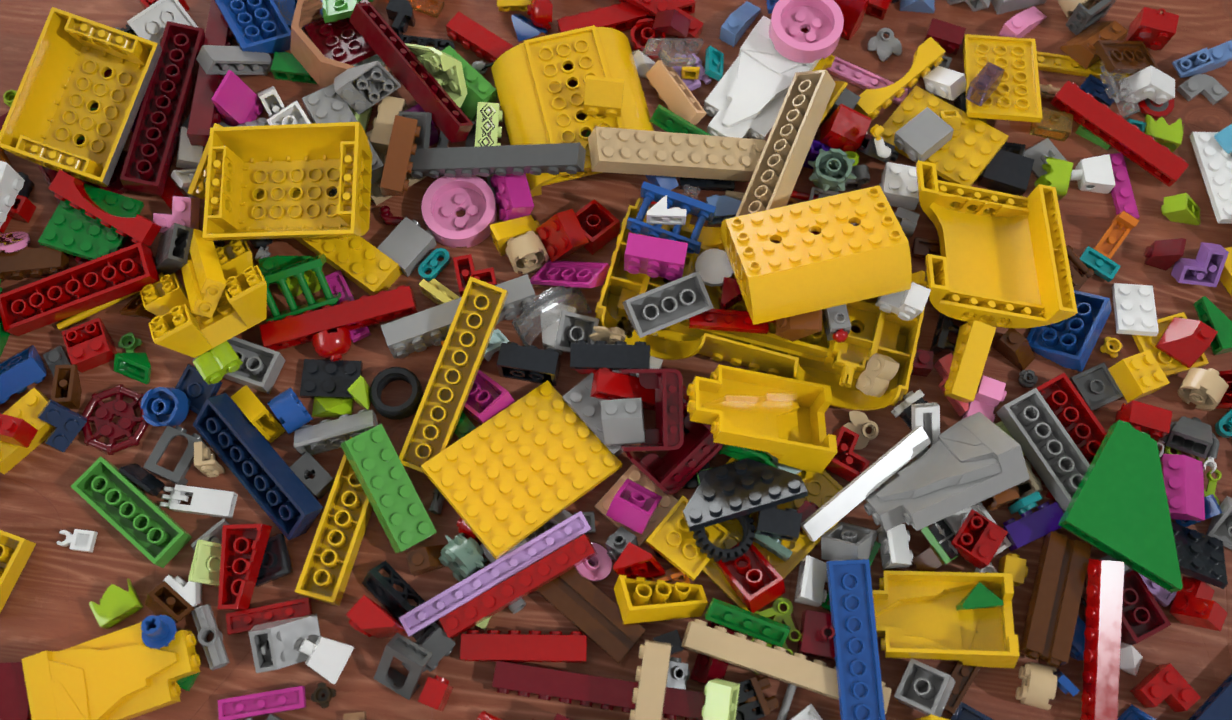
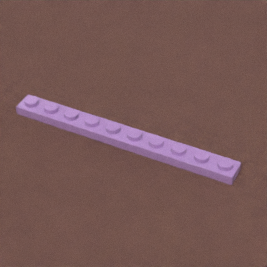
[399,511,591,637]

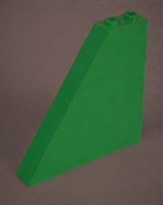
[1058,420,1183,593]

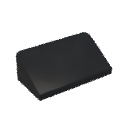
[119,463,165,496]

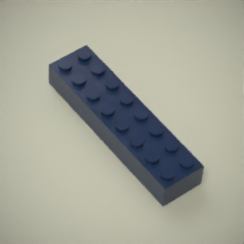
[193,393,323,540]

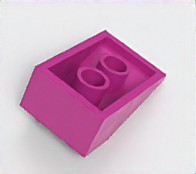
[211,70,263,127]
[464,370,515,425]

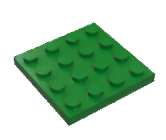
[38,184,144,260]

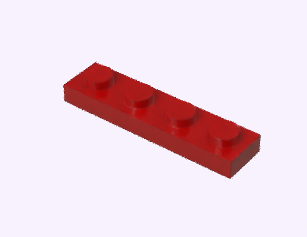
[689,309,769,334]
[226,597,312,635]

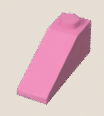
[998,6,1046,38]

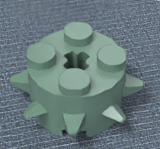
[808,148,857,192]
[439,533,488,581]

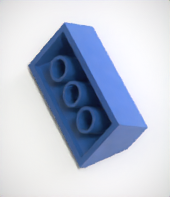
[0,345,47,404]

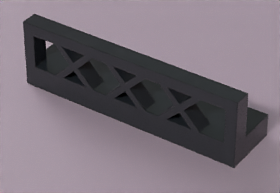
[362,560,439,640]

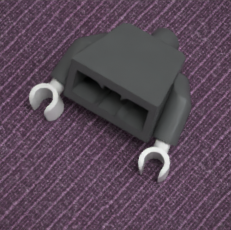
[1157,417,1220,474]

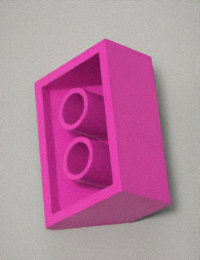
[1160,454,1205,521]

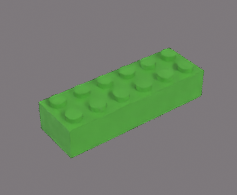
[341,424,437,553]
[70,456,192,568]

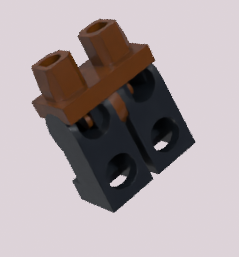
[735,676,779,720]

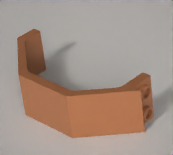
[290,0,391,87]

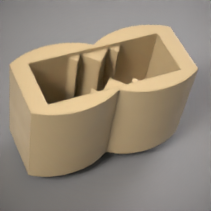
[856,353,899,397]

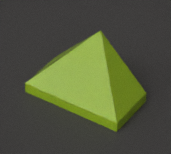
[347,376,371,411]
[312,397,353,418]

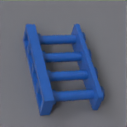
[627,181,716,254]

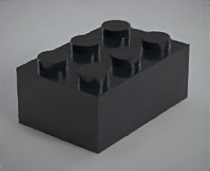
[497,342,561,386]

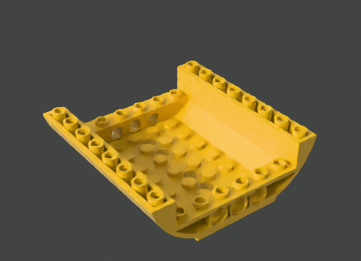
[491,25,654,197]

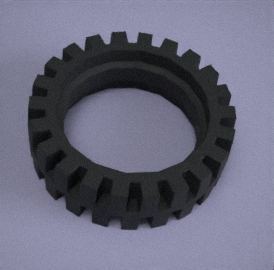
[693,514,756,562]

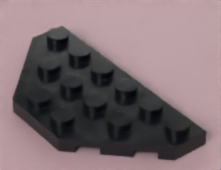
[683,458,808,532]

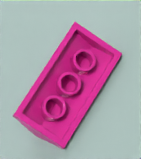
[530,260,610,288]

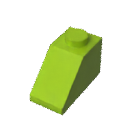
[1161,193,1200,225]

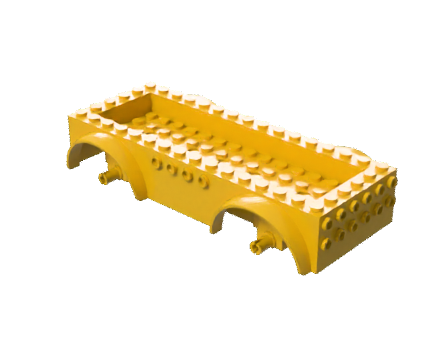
[595,198,928,410]

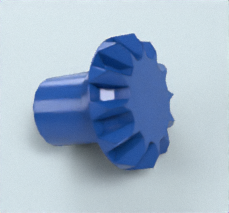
[141,615,178,650]

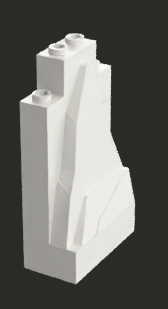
[703,16,821,141]

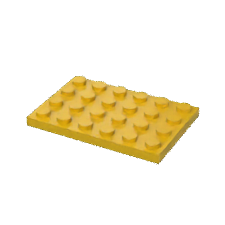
[963,34,1043,123]
[880,86,1009,186]

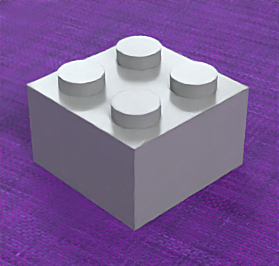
[894,658,956,717]

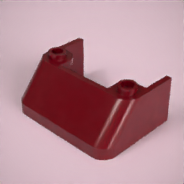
[619,369,684,451]
[625,397,723,495]

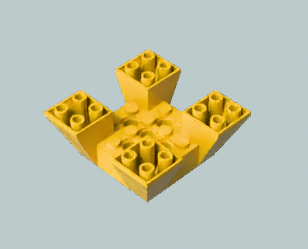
[140,240,267,358]

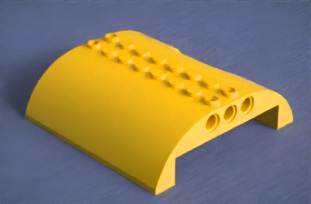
[916,160,1078,329]

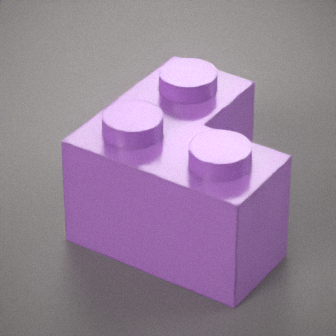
[1171,242,1229,287]

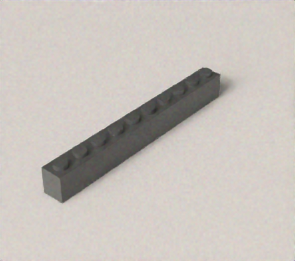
[410,143,586,179]

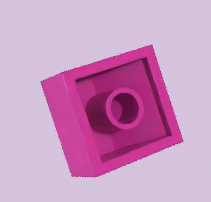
[606,478,662,534]

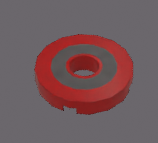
[1137,98,1174,120]

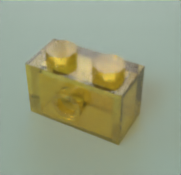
[1029,108,1073,142]

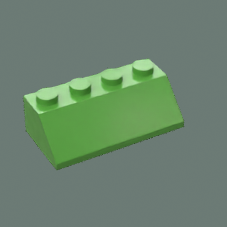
[442,45,498,121]

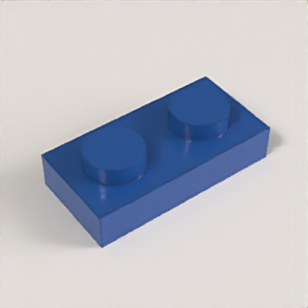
[1053,668,1080,696]

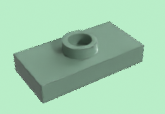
[753,534,793,561]

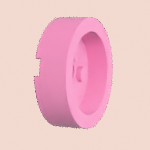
[769,0,844,63]
[421,175,497,248]

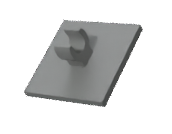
[1024,138,1067,178]

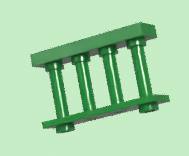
[262,254,341,322]

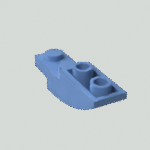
[1172,40,1232,78]

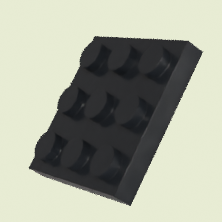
[1171,522,1228,589]

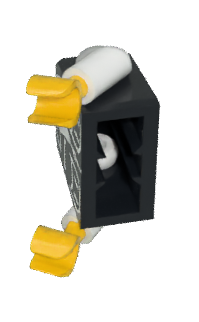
[857,124,899,163]

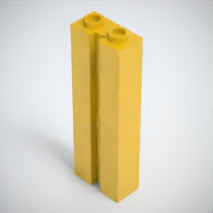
[181,228,227,318]

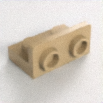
[194,441,225,477]

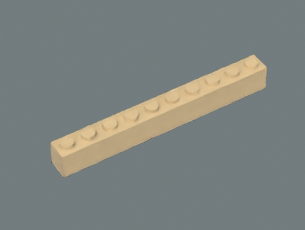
[681,619,892,714]

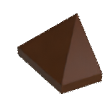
[120,292,155,319]

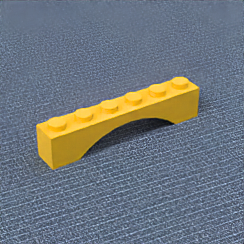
[854,37,945,120]

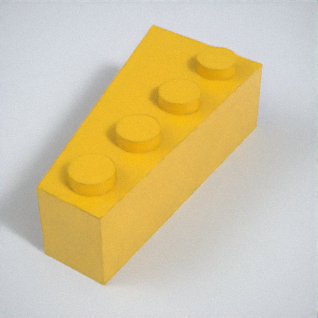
[944,320,996,403]
[614,575,708,624]

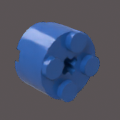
[141,387,191,427]
[267,387,313,435]

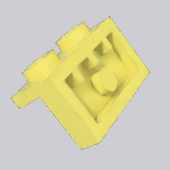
[418,279,460,305]

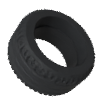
[370,367,423,420]

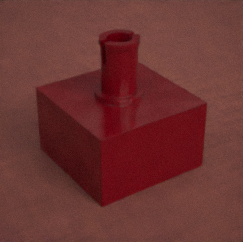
[797,610,835,661]

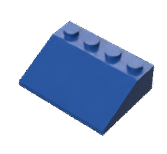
[214,0,291,53]
[1026,290,1112,372]

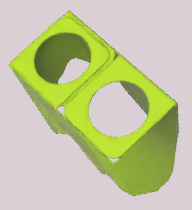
[1144,114,1184,152]
[1034,156,1073,201]
[89,578,143,629]

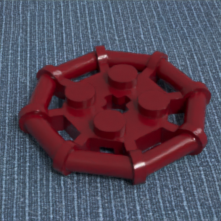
[81,384,149,455]

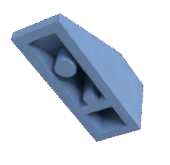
[719,1,761,47]
[706,195,742,225]

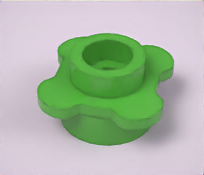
[118,332,142,353]

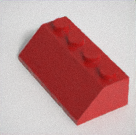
[346,595,407,638]

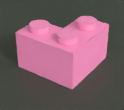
[153,196,200,233]
[962,375,1007,422]

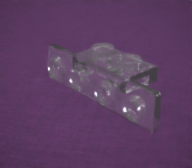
[643,38,704,67]
[1100,61,1140,118]

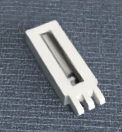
[911,402,940,461]
[159,484,238,519]

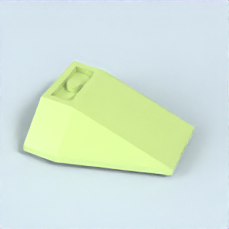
[405,43,467,108]

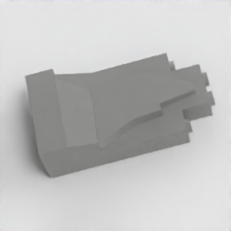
[864,412,1030,531]

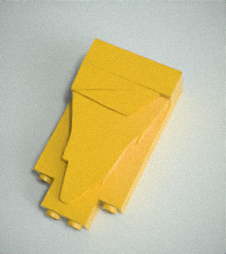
[687,364,838,473]
[872,571,1019,668]
[22,622,201,720]

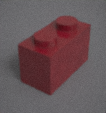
[924,18,966,55]

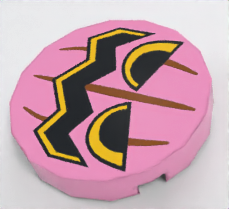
[0,232,30,253]

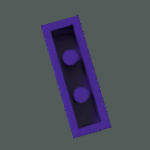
[1003,502,1064,551]

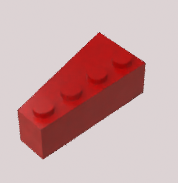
[218,524,272,610]

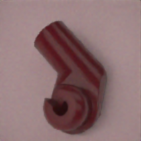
[379,205,404,226]

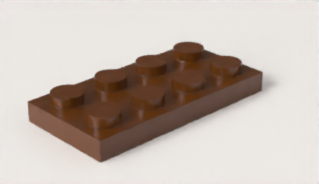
[1093,40,1159,73]

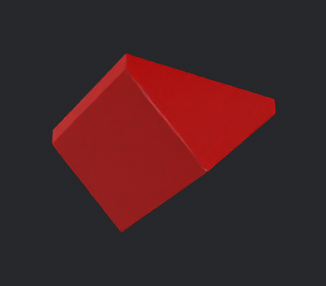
[613,542,666,580]

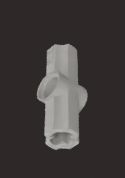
[191,604,230,670]

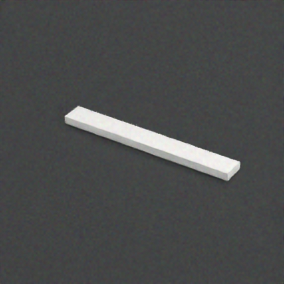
[801,426,932,541]

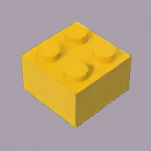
[1108,350,1170,403]

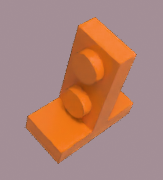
[1094,211,1140,259]

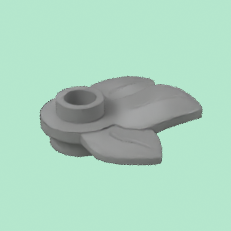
[867,28,902,62]

